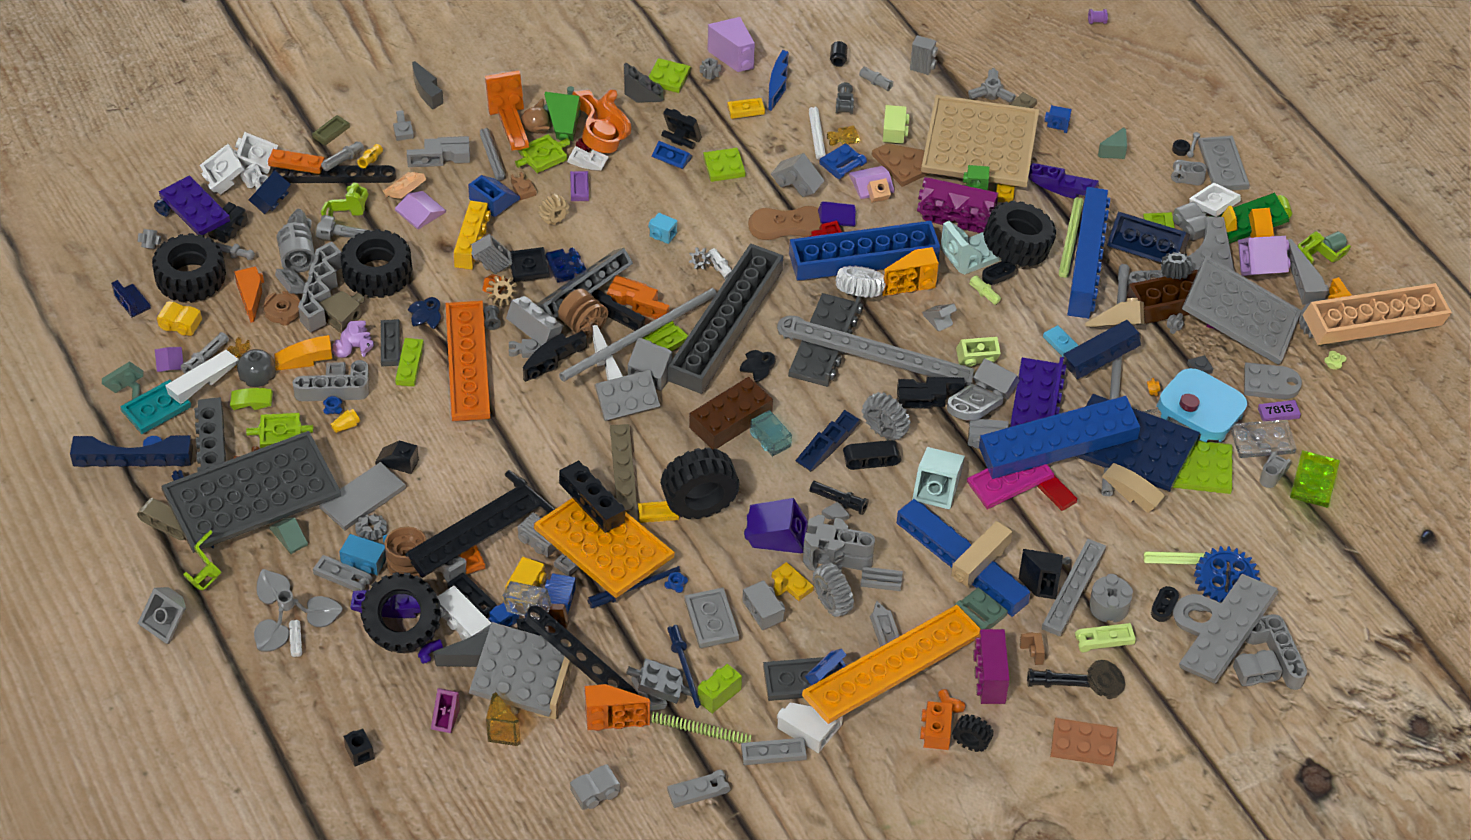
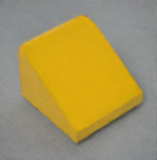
[1221,205,1237,232]

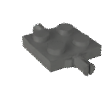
[626,658,692,704]

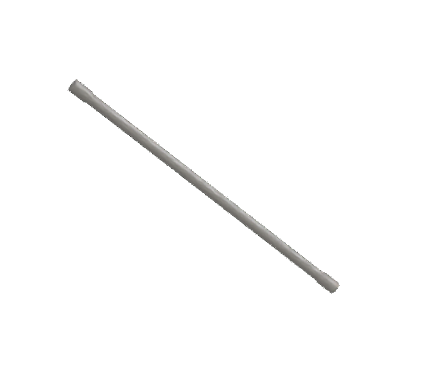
[1101,264,1130,496]

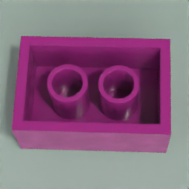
[973,629,1010,704]

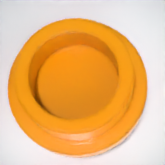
[1147,378,1161,397]

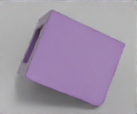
[155,347,183,372]

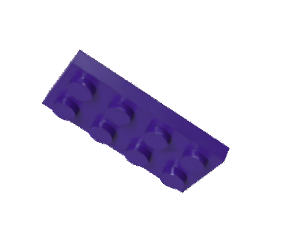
[159,175,230,235]

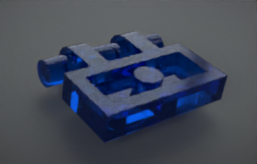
[546,247,586,283]

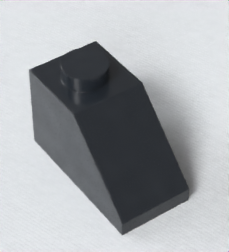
[375,440,419,474]

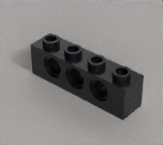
[559,460,626,533]

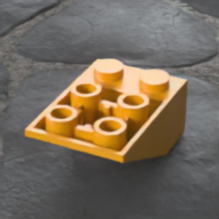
[882,247,939,296]

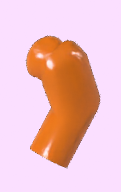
[938,689,966,713]

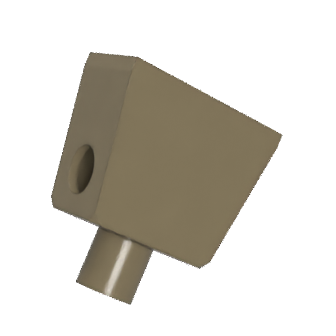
[319,291,364,333]

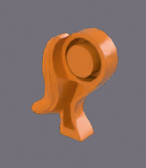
[572,90,631,153]

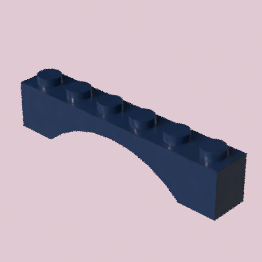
[70,435,193,467]

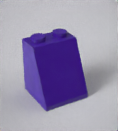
[744,498,808,554]

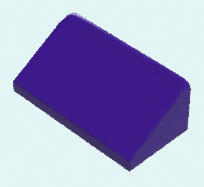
[818,201,856,227]

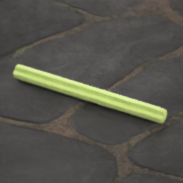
[1058,197,1084,278]

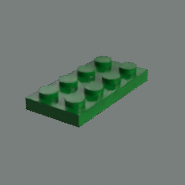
[1209,192,1289,244]

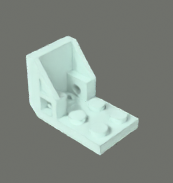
[940,221,1001,275]

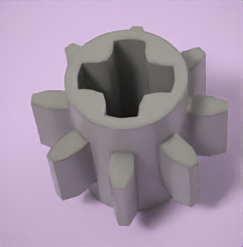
[700,58,721,79]
[137,229,161,249]
[689,247,712,269]

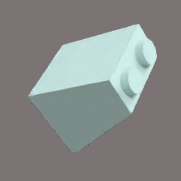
[912,447,965,510]

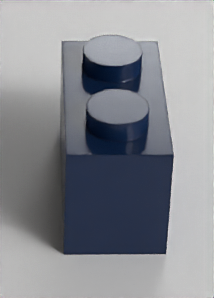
[249,170,291,214]

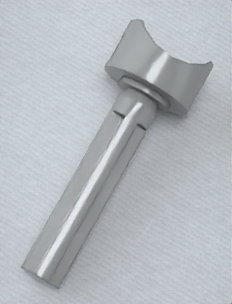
[316,215,371,241]

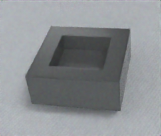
[1187,355,1213,374]

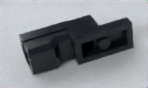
[897,377,965,408]

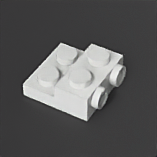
[234,132,278,174]
[200,144,245,195]
[1189,183,1241,217]

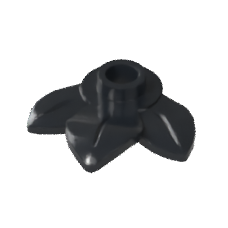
[740,350,776,382]

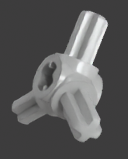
[968,68,1016,103]

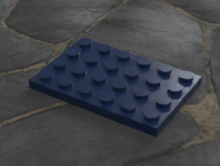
[1075,394,1200,492]

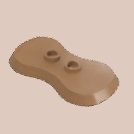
[748,206,822,240]

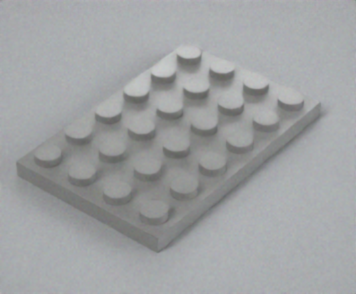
[1182,255,1301,365]

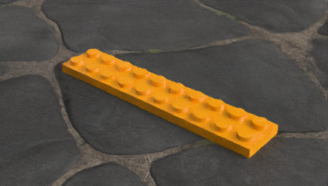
[802,605,980,724]

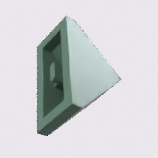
[1098,127,1127,159]
[269,517,308,554]

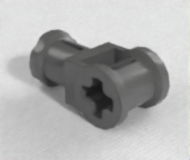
[836,82,854,114]

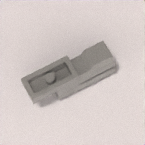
[407,136,470,167]

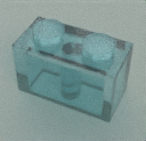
[750,410,792,457]

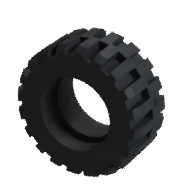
[983,201,1056,267]
[340,229,413,298]
[152,233,226,303]
[660,448,740,519]
[360,572,442,653]

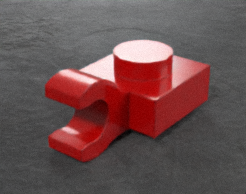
[809,220,842,237]

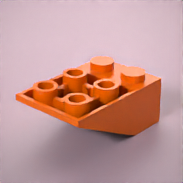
[585,684,650,731]

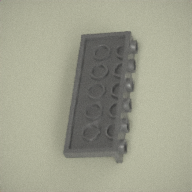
[788,293,864,387]

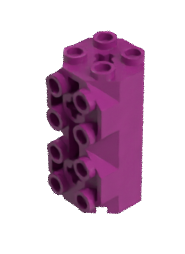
[917,177,999,233]

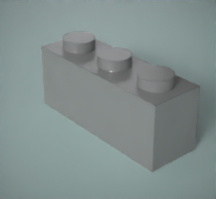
[506,296,563,346]

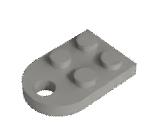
[1244,362,1302,400]
[947,384,1004,420]

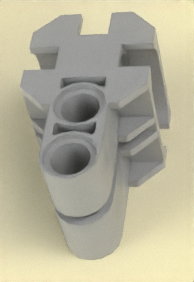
[803,515,875,571]

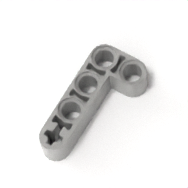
[292,360,369,401]
[1245,614,1307,690]

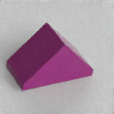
[431,688,460,733]

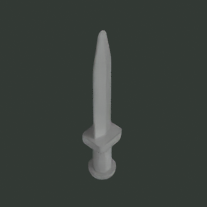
[217,243,255,260]

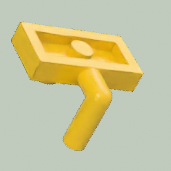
[771,562,814,601]

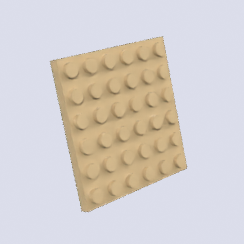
[921,95,1039,187]

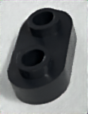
[982,261,1016,285]
[1151,586,1179,622]

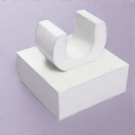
[240,163,262,188]

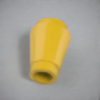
[330,408,360,433]

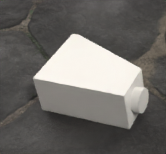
[777,703,843,753]

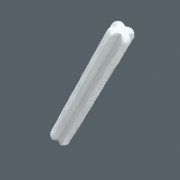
[809,107,826,160]

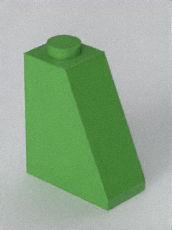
[544,92,581,141]

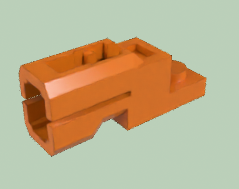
[607,275,669,319]

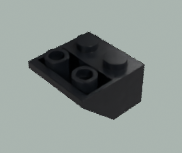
[1018,549,1063,600]

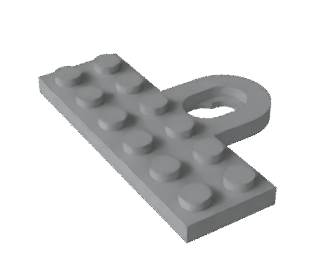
[1173,574,1278,684]

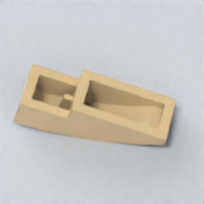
[1102,463,1165,513]

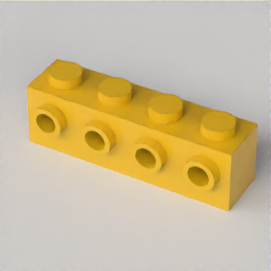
[453,201,491,270]

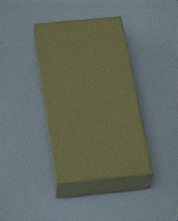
[312,115,350,146]

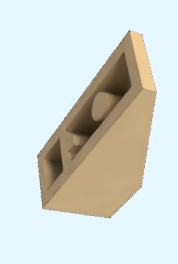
[1085,298,1144,328]

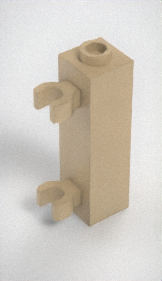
[951,521,1013,588]

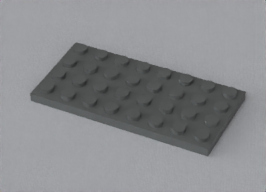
[161,431,341,553]

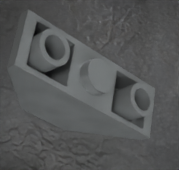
[624,63,664,103]

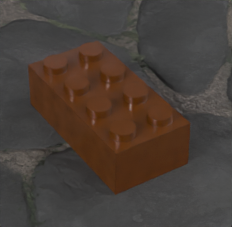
[1127,270,1198,324]
[689,377,773,450]

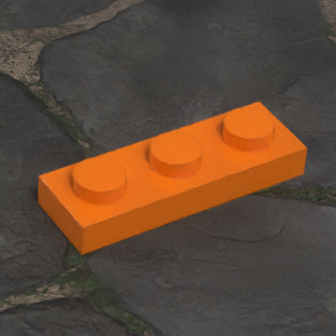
[268,149,325,174]

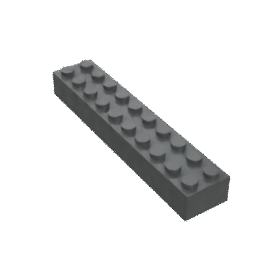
[668,243,783,394]

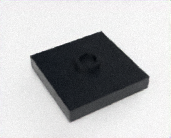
[510,247,550,282]

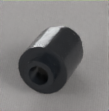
[830,41,848,67]

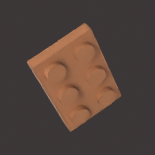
[1050,718,1117,767]

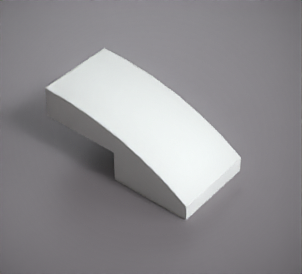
[567,146,608,170]

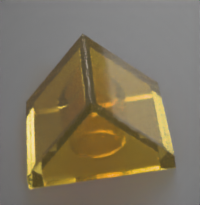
[486,692,521,746]

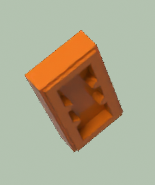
[458,545,485,574]

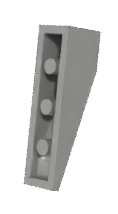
[1287,239,1328,305]

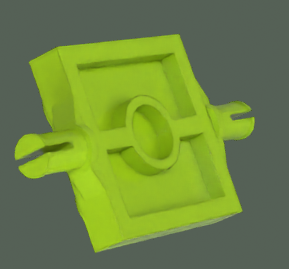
[515,134,570,173]
[246,413,313,449]

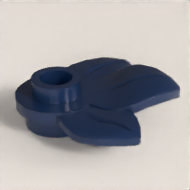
[408,297,441,329]

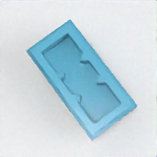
[1043,325,1079,357]

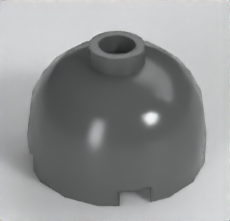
[237,349,276,387]

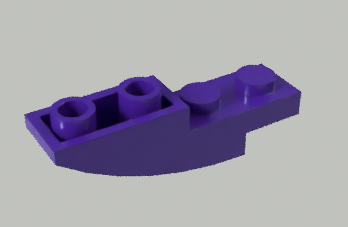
[1028,163,1099,199]
[350,590,420,618]

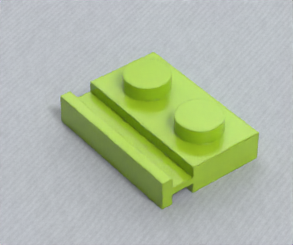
[643,321,688,351]

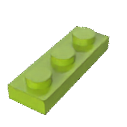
[395,338,424,387]

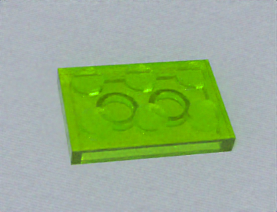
[1290,450,1340,508]

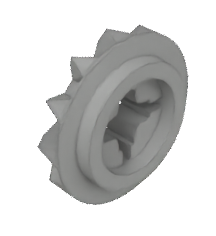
[777,316,804,341]
[355,513,387,541]

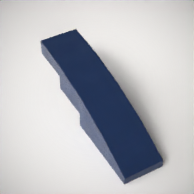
[795,410,861,472]

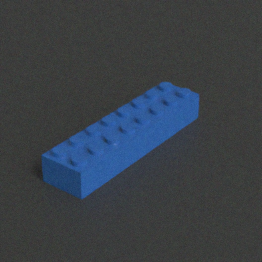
[1067,187,1111,319]
[789,221,940,281]
[979,396,1140,479]

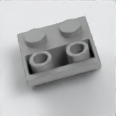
[628,338,672,391]

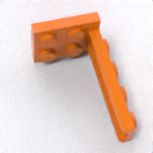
[485,70,529,151]

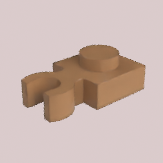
[511,172,536,200]

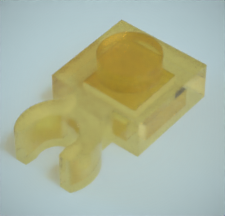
[827,126,860,146]
[227,337,250,368]

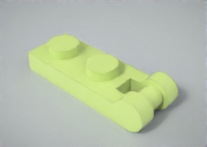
[1075,623,1136,652]

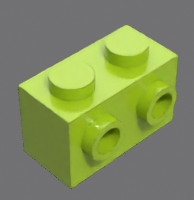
[698,664,742,714]

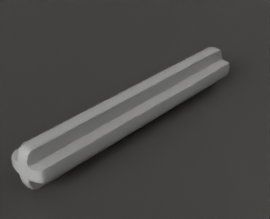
[480,128,505,181]

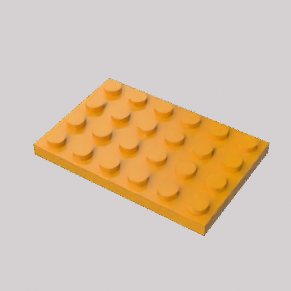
[534,498,675,598]

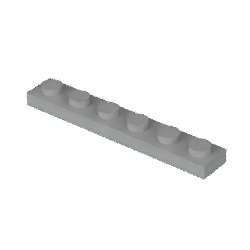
[1042,539,1106,636]

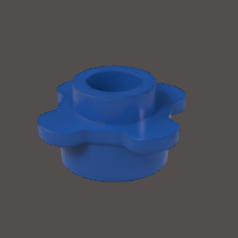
[323,396,343,415]
[665,572,688,593]

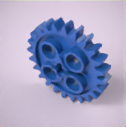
[1194,546,1260,603]

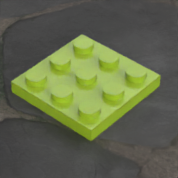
[1172,441,1232,494]

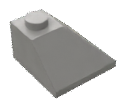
[137,587,186,644]

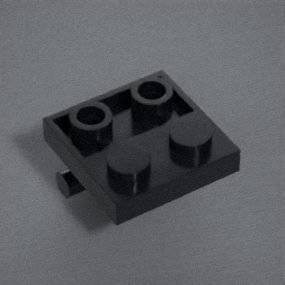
[661,108,702,149]

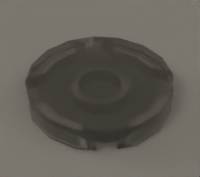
[1087,659,1125,699]

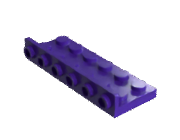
[1010,357,1066,427]

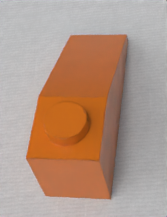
[234,266,264,323]

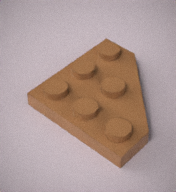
[872,144,931,187]

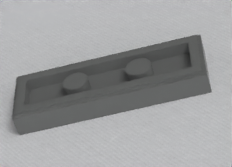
[381,319,400,367]

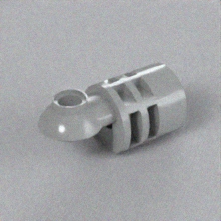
[276,209,315,273]

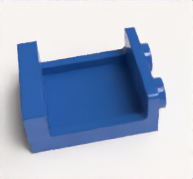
[805,649,849,715]

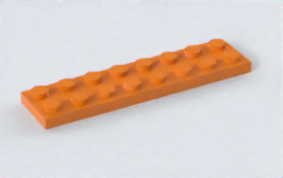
[445,301,490,421]

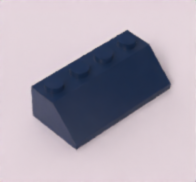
[1107,211,1190,263]

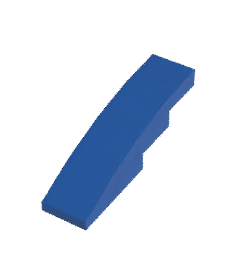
[768,50,789,111]

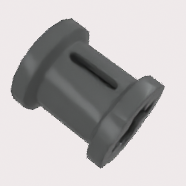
[483,305,501,330]

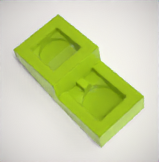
[230,388,273,410]

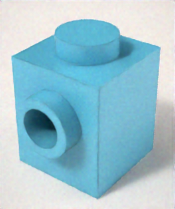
[648,213,677,244]

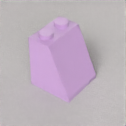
[707,17,755,72]
[1238,236,1291,276]

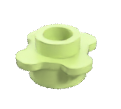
[1324,351,1346,369]

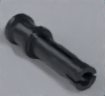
[809,481,869,515]
[1027,668,1091,688]

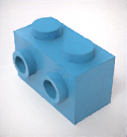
[339,534,386,576]

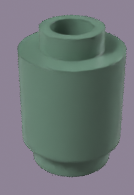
[1323,231,1347,252]

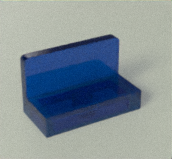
[111,280,151,318]

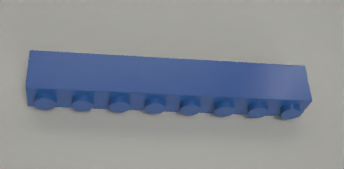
[896,499,1031,617]

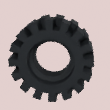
[952,714,994,752]

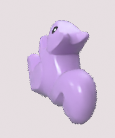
[331,321,374,358]

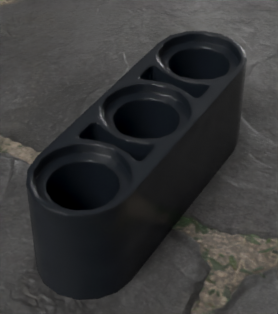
[843,440,901,470]

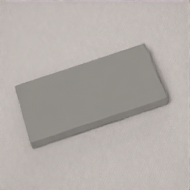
[1198,136,1250,191]
[319,462,406,531]

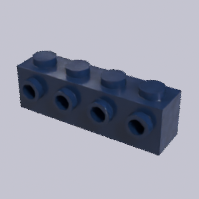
[1063,320,1141,379]

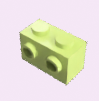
[883,105,909,143]
[956,337,1001,367]

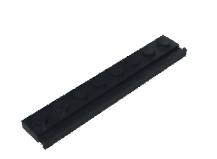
[405,483,541,578]

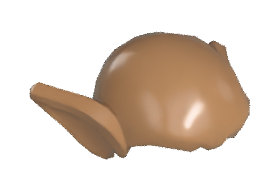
[521,98,550,134]

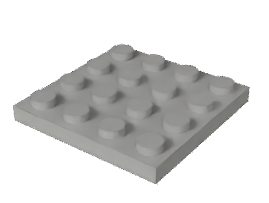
[469,622,568,717]

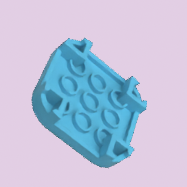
[1156,368,1247,442]

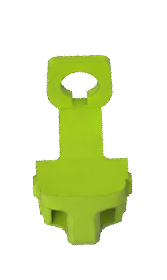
[321,183,369,216]
[1297,231,1351,264]
[183,530,222,591]

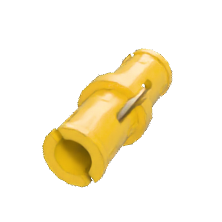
[357,144,383,168]

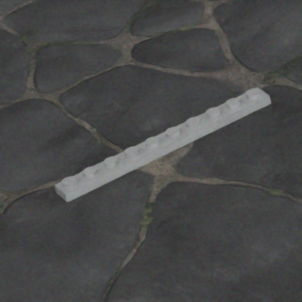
[788,318,974,387]

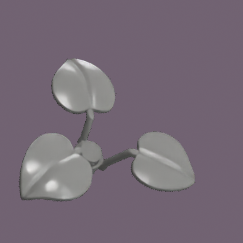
[254,569,343,652]

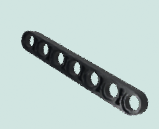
[272,165,396,183]
[525,605,638,695]

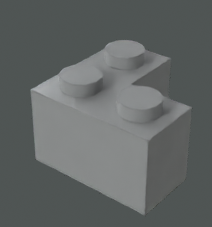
[771,153,824,197]

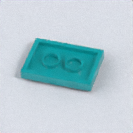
[120,379,191,434]

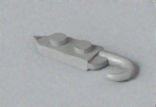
[870,601,899,647]

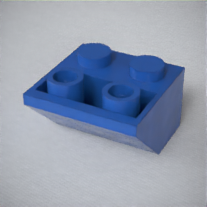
[468,175,520,217]

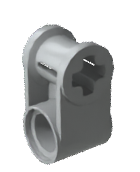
[1171,160,1207,186]
[1259,451,1292,488]

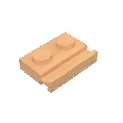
[383,172,426,199]

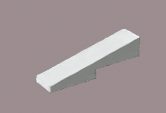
[593,325,623,381]
[165,350,239,404]

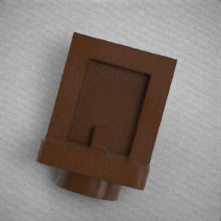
[543,604,569,633]

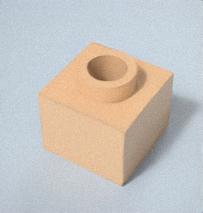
[867,178,891,203]

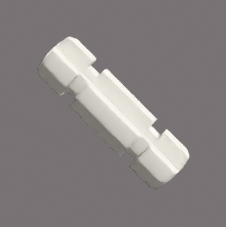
[289,620,302,657]

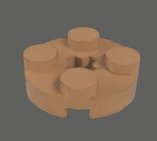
[264,291,300,326]

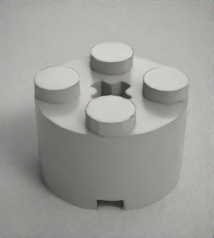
[1090,574,1133,623]

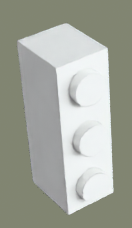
[437,586,491,640]

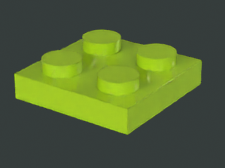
[649,58,690,93]
[703,147,745,182]

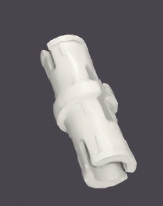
[707,248,732,280]

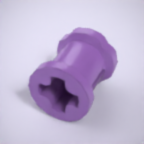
[1088,9,1108,24]

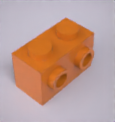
[920,701,952,750]

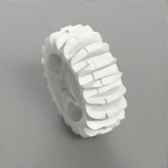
[836,265,885,298]

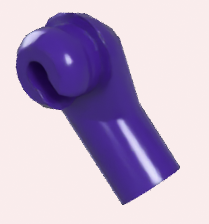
[418,639,443,664]

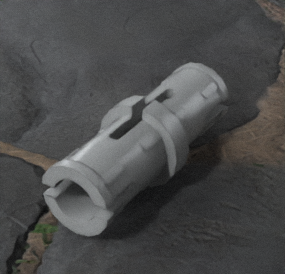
[859,66,894,91]

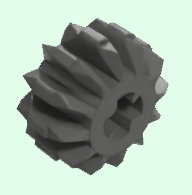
[1161,252,1192,280]

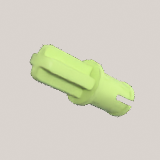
[969,275,1001,305]

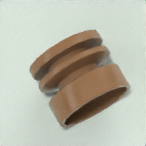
[558,288,608,338]
[384,526,426,577]

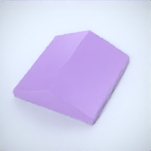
[849,166,894,199]
[395,191,446,230]

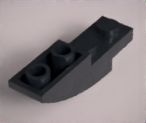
[523,331,587,382]

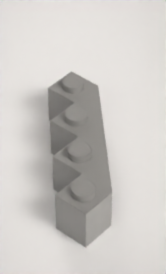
[298,241,342,333]

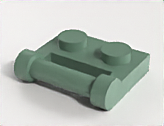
[954,587,1008,629]

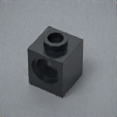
[343,728,374,767]

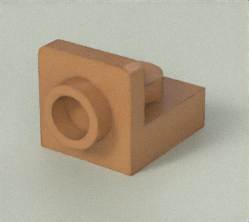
[1019,632,1045,665]

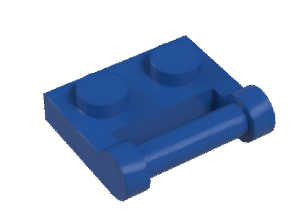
[819,143,867,179]

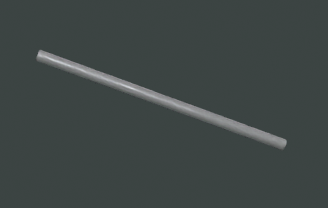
[559,288,717,382]

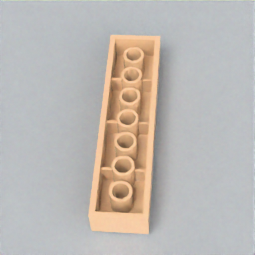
[1303,283,1452,345]

